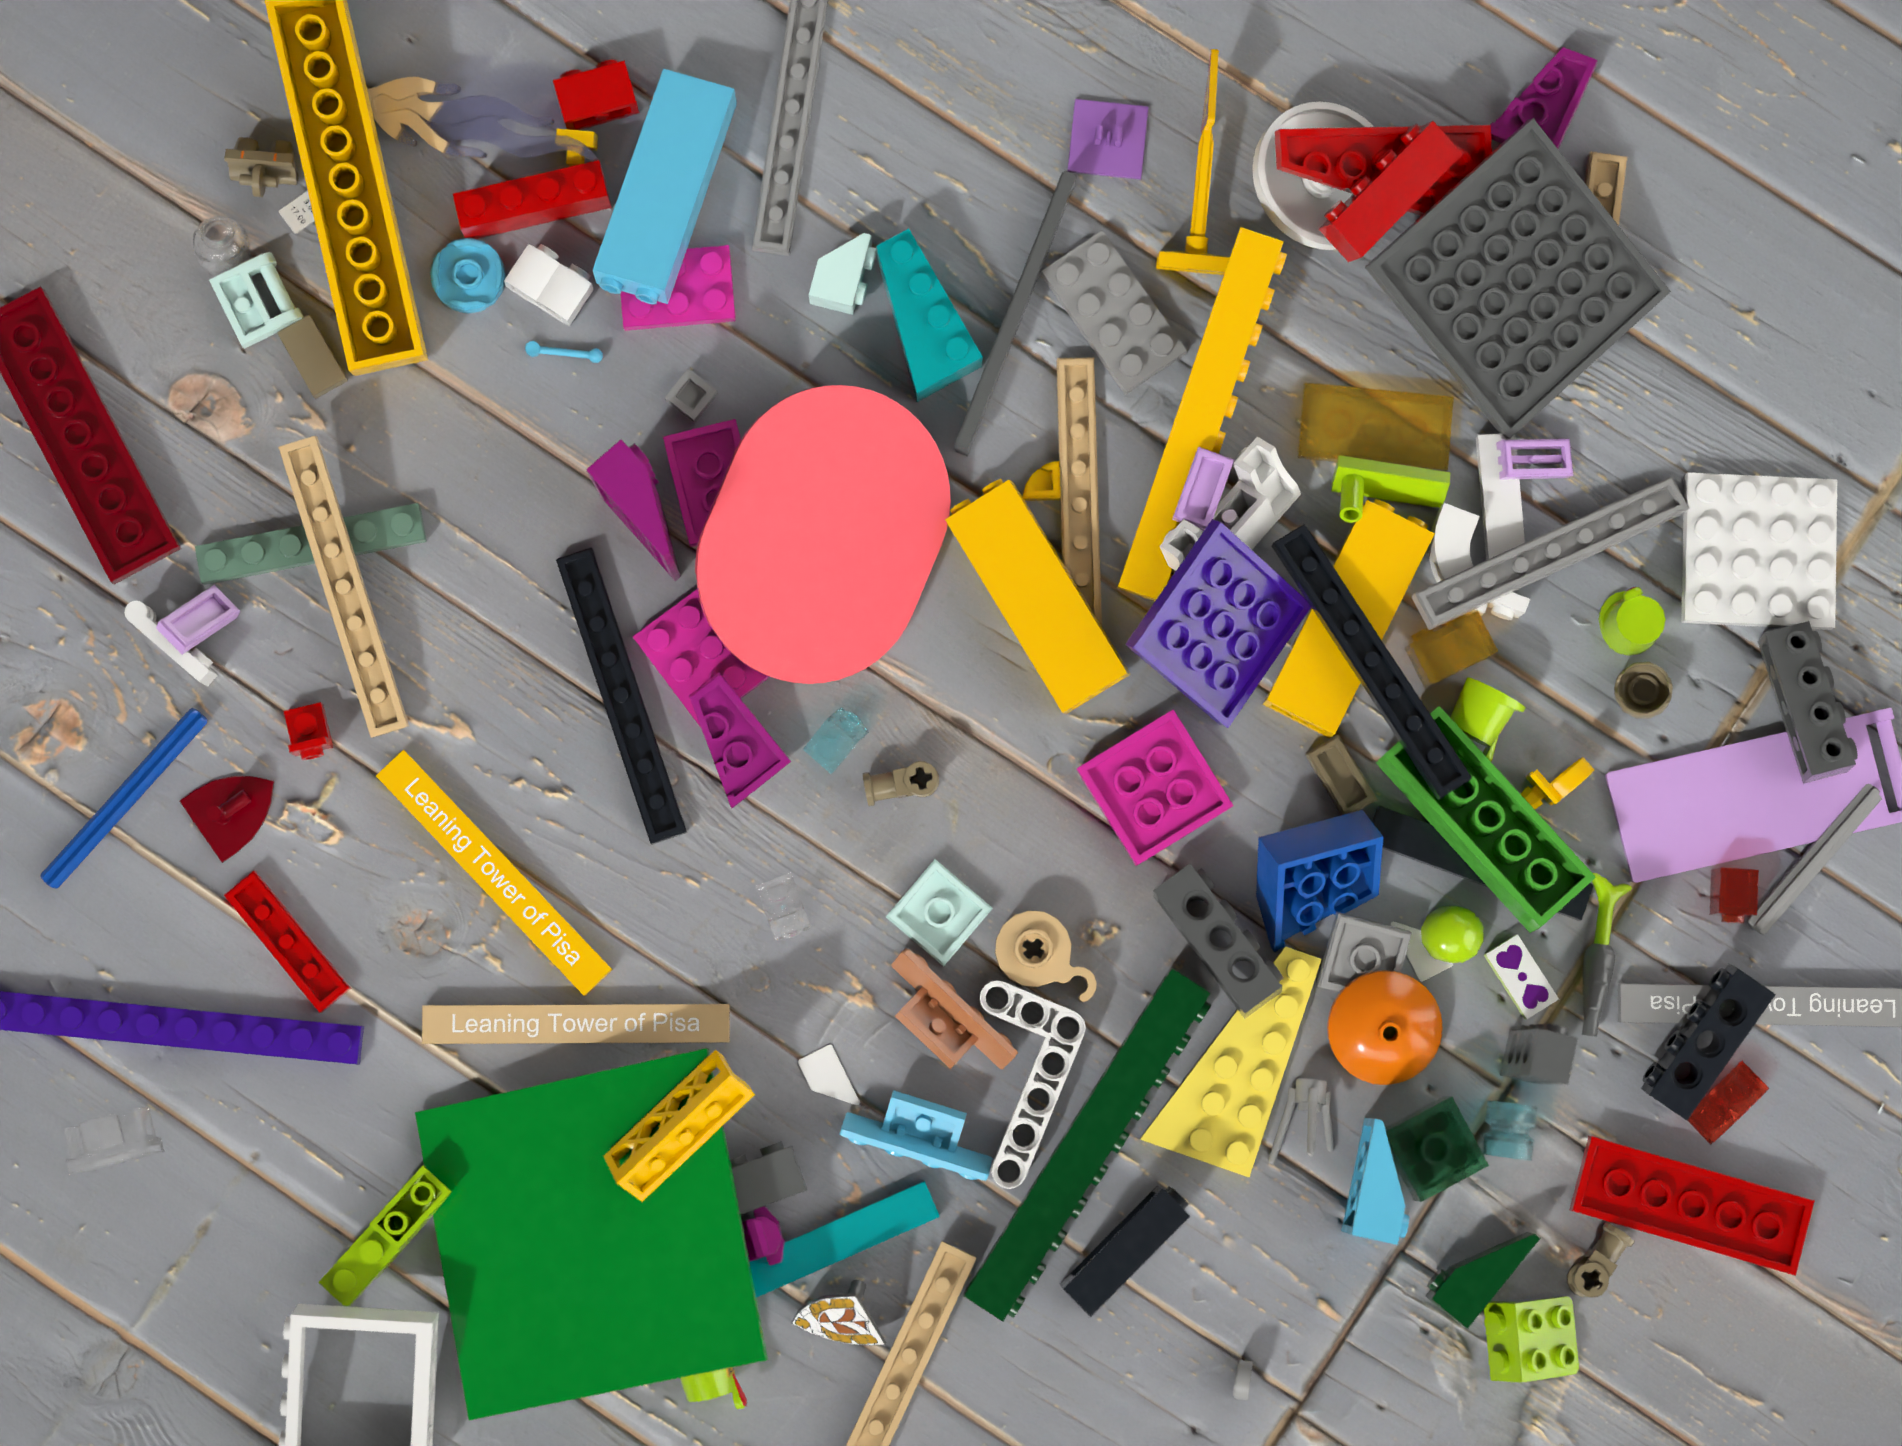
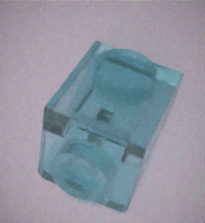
[803,708,869,774]

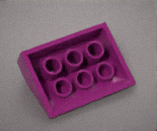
[586,439,681,581]

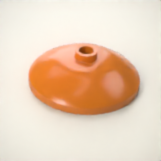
[1327,970,1443,1085]

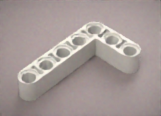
[979,980,1086,1189]

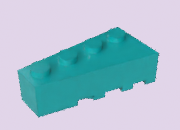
[876,228,983,402]

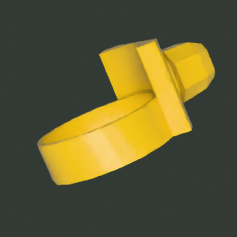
[1520,757,1595,810]

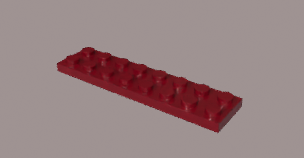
[0,286,182,585]

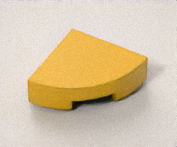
[1022,461,1061,501]

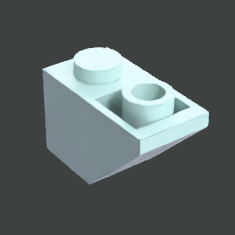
[809,233,876,315]

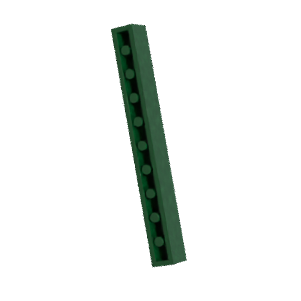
[963,968,1212,1322]

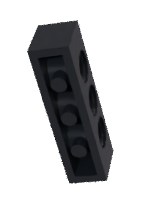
[1641,963,1776,1121]

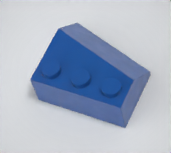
[1256,810,1383,952]

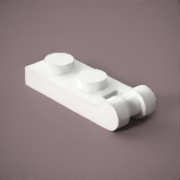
[124,601,218,686]

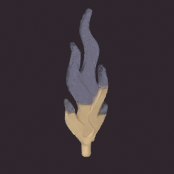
[367,77,597,161]

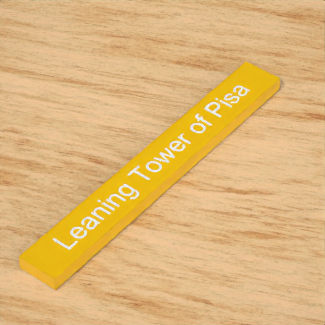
[376,750,613,996]

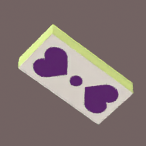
[1484,934,1559,1020]

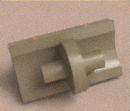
[224,137,299,197]

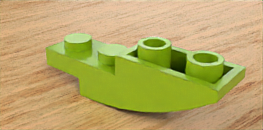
[318,1166,452,1307]

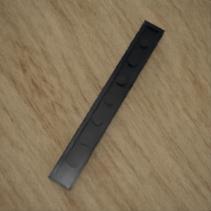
[1271,524,1472,800]
[556,547,687,845]

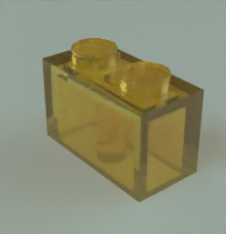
[1405,611,1498,689]

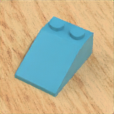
[1341,1118,1409,1245]

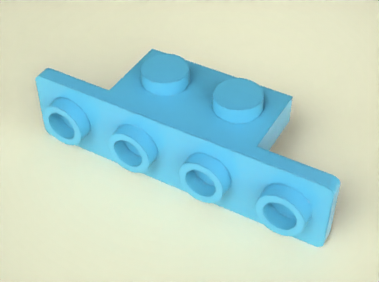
[840,1090,993,1181]

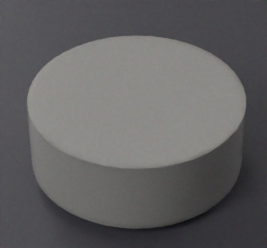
[1233,1360,1253,1401]

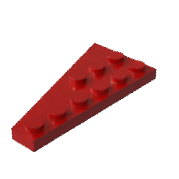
[1275,125,1492,216]

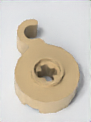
[995,911,1097,1003]

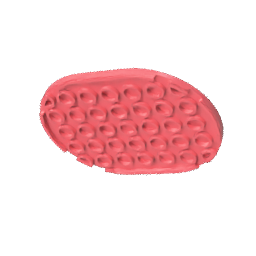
[695,385,951,684]

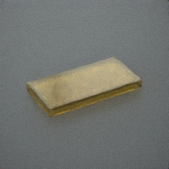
[1297,382,1454,472]

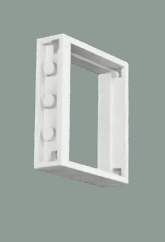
[279,1304,439,1446]

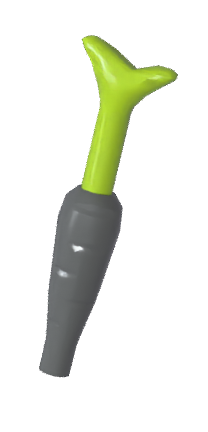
[1582,873,1632,1037]

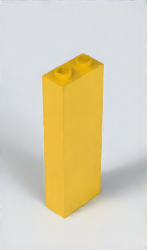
[945,479,1131,714]
[1262,499,1435,738]

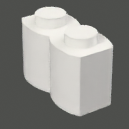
[504,244,594,327]

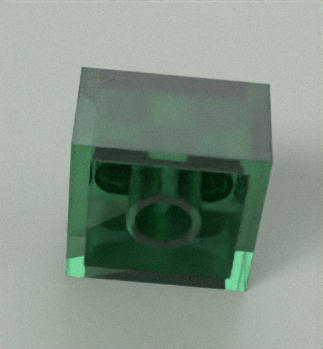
[1385,1096,1489,1202]

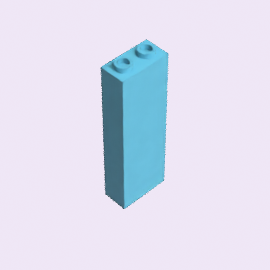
[593,69,737,304]

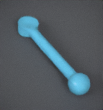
[525,341,603,363]

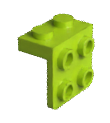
[1484,1296,1579,1383]

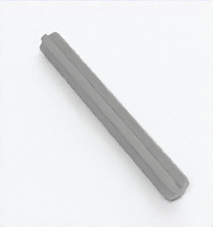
[1748,784,1882,935]

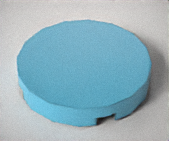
[430,238,506,314]

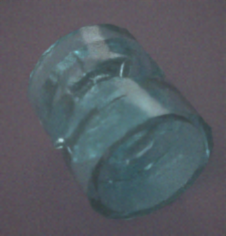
[1482,1101,1538,1161]

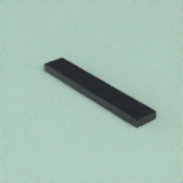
[1372,805,1594,921]

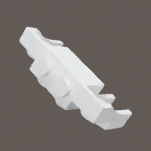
[1159,437,1301,571]

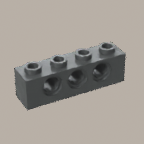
[1153,864,1284,1019]
[1500,1023,1578,1085]

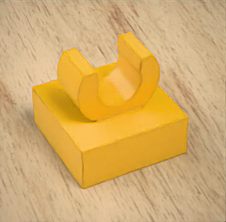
[556,129,598,167]

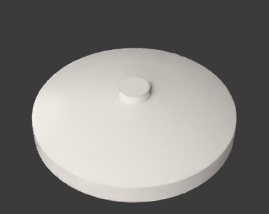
[1253,102,1374,250]

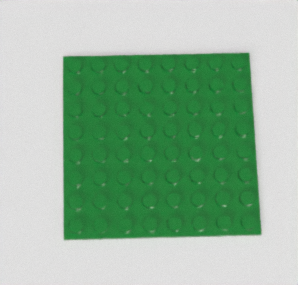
[415,1048,768,1421]

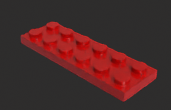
[1569,1136,1815,1276]

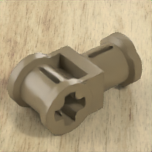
[863,761,939,806]
[1567,1222,1635,1298]

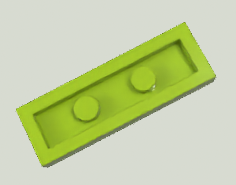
[1331,455,1451,523]

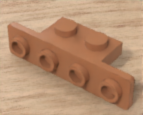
[891,948,1018,1069]

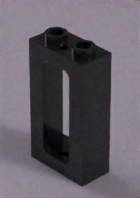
[1060,1186,1190,1317]

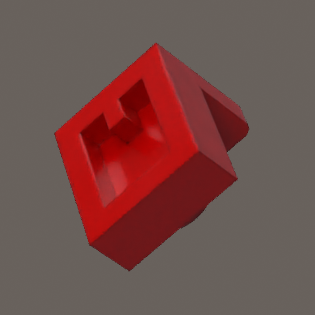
[284,702,333,760]

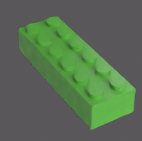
[1376,706,1596,933]

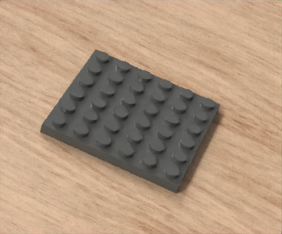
[1365,118,1671,439]

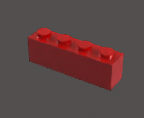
[1319,121,1463,262]
[453,160,612,239]

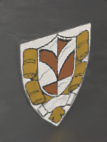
[791,1280,886,1346]

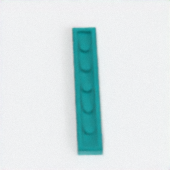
[749,1181,940,1298]

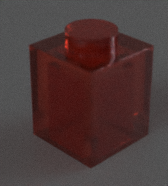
[1709,867,1759,924]

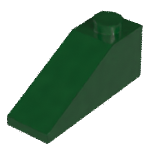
[1426,1232,1540,1329]

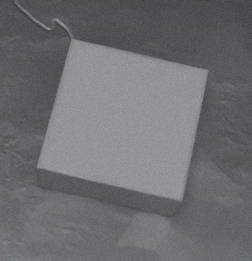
[665,368,718,423]

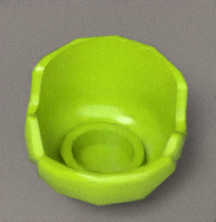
[1421,906,1484,963]

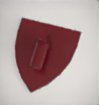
[180,776,274,863]

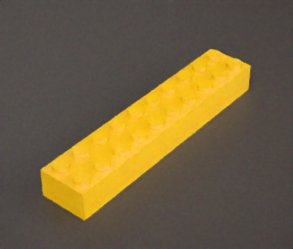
[265,0,428,376]

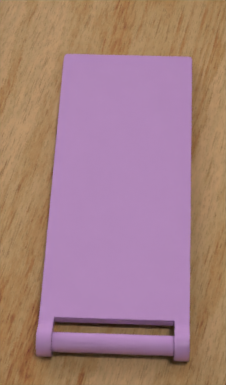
[1605,708,1902,883]

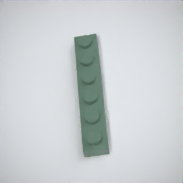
[195,503,427,585]

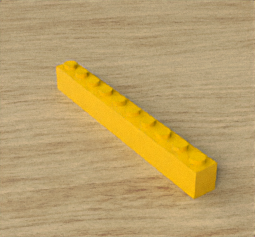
[1117,227,1287,601]

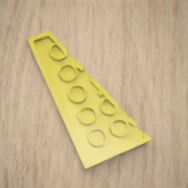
[1140,947,1322,1177]

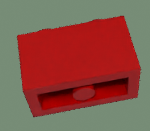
[553,59,640,130]

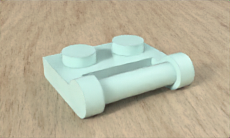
[209,252,304,349]

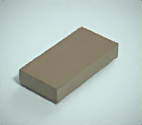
[277,314,348,399]
[1305,735,1378,815]

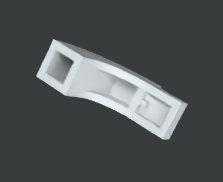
[1429,503,1530,620]

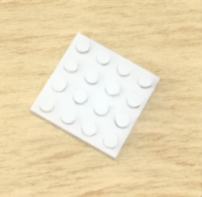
[1681,472,1837,630]

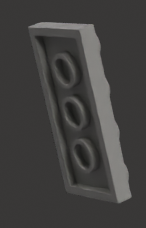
[1041,230,1187,395]

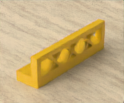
[603,1049,755,1201]

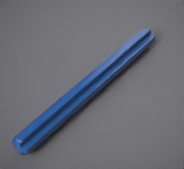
[40,708,208,889]

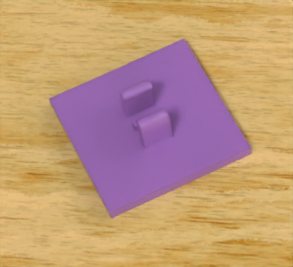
[1068,99,1148,180]

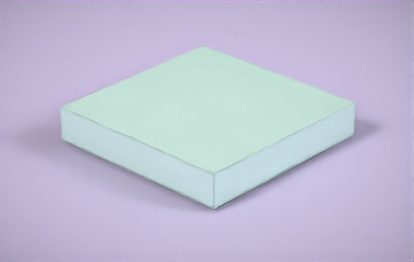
[886,859,993,967]

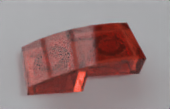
[1687,1061,1770,1145]

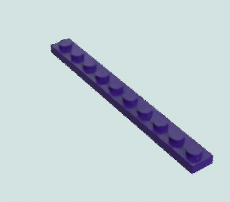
[0,991,364,1065]

